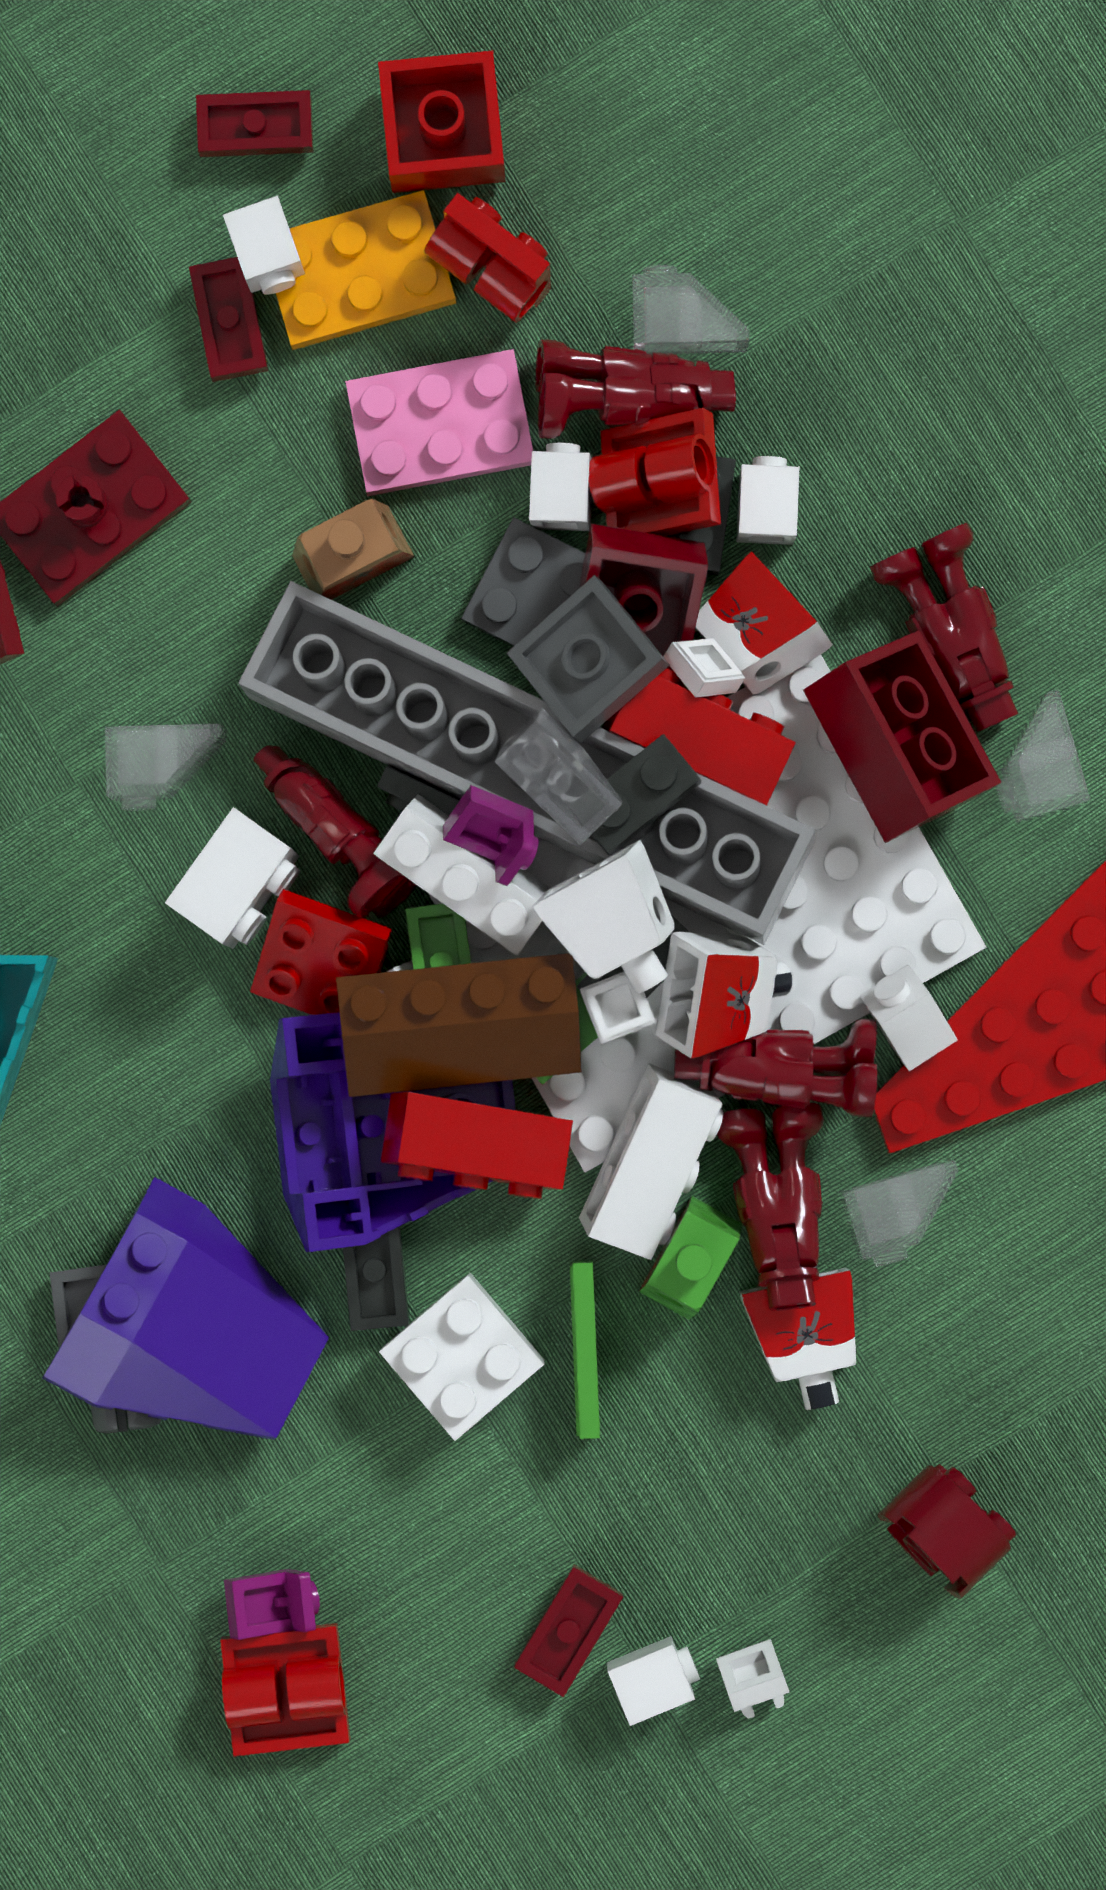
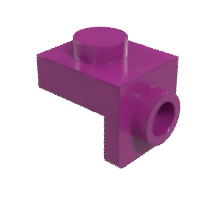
[443,785,539,886]
[224,1569,320,1640]

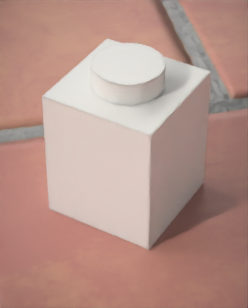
[223,196,305,295]
[529,443,592,531]
[736,456,800,545]
[860,964,958,1071]
[607,1636,700,1726]

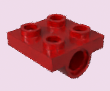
[424,192,551,323]
[588,408,721,536]
[250,889,392,1015]
[220,1623,351,1757]

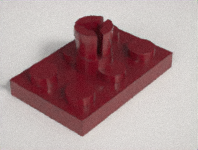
[0,409,192,607]

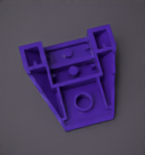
[270,1012,516,1252]
[42,1177,329,1440]

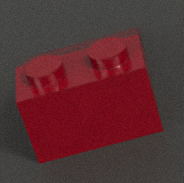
[579,524,708,687]

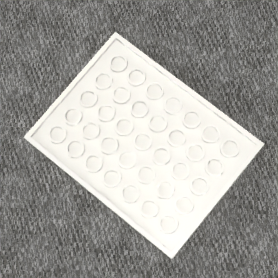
[429,654,986,1172]

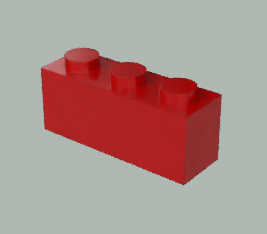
[602,668,796,806]
[381,1092,573,1199]

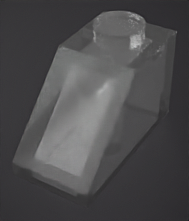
[631,265,749,354]
[996,689,1091,824]
[495,708,623,845]
[105,724,226,811]
[839,1159,958,1267]

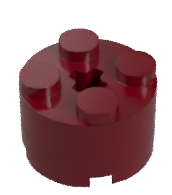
[878,1464,1017,1599]

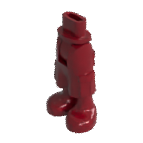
[535,339,736,439]
[870,523,1019,732]
[253,745,417,918]
[674,1019,877,1117]
[717,1103,824,1311]

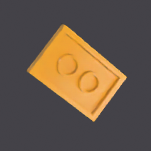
[276,190,456,350]

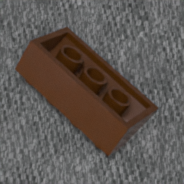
[336,953,582,1097]

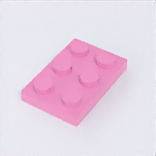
[345,349,533,496]

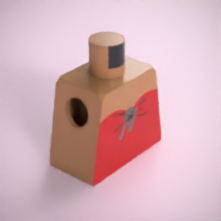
[292,499,414,600]

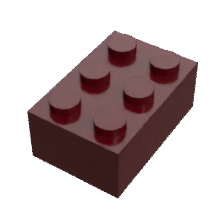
[803,630,1002,843]

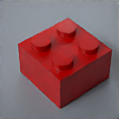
[378,50,506,193]

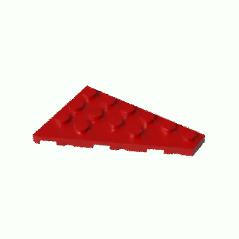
[874,860,1106,1153]

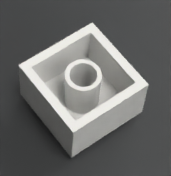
[165,807,300,949]
[379,1272,545,1441]

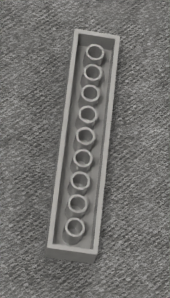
[238,581,816,945]

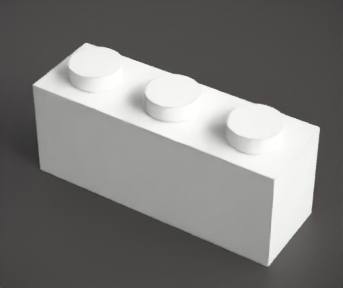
[373,794,551,956]
[579,1063,723,1260]

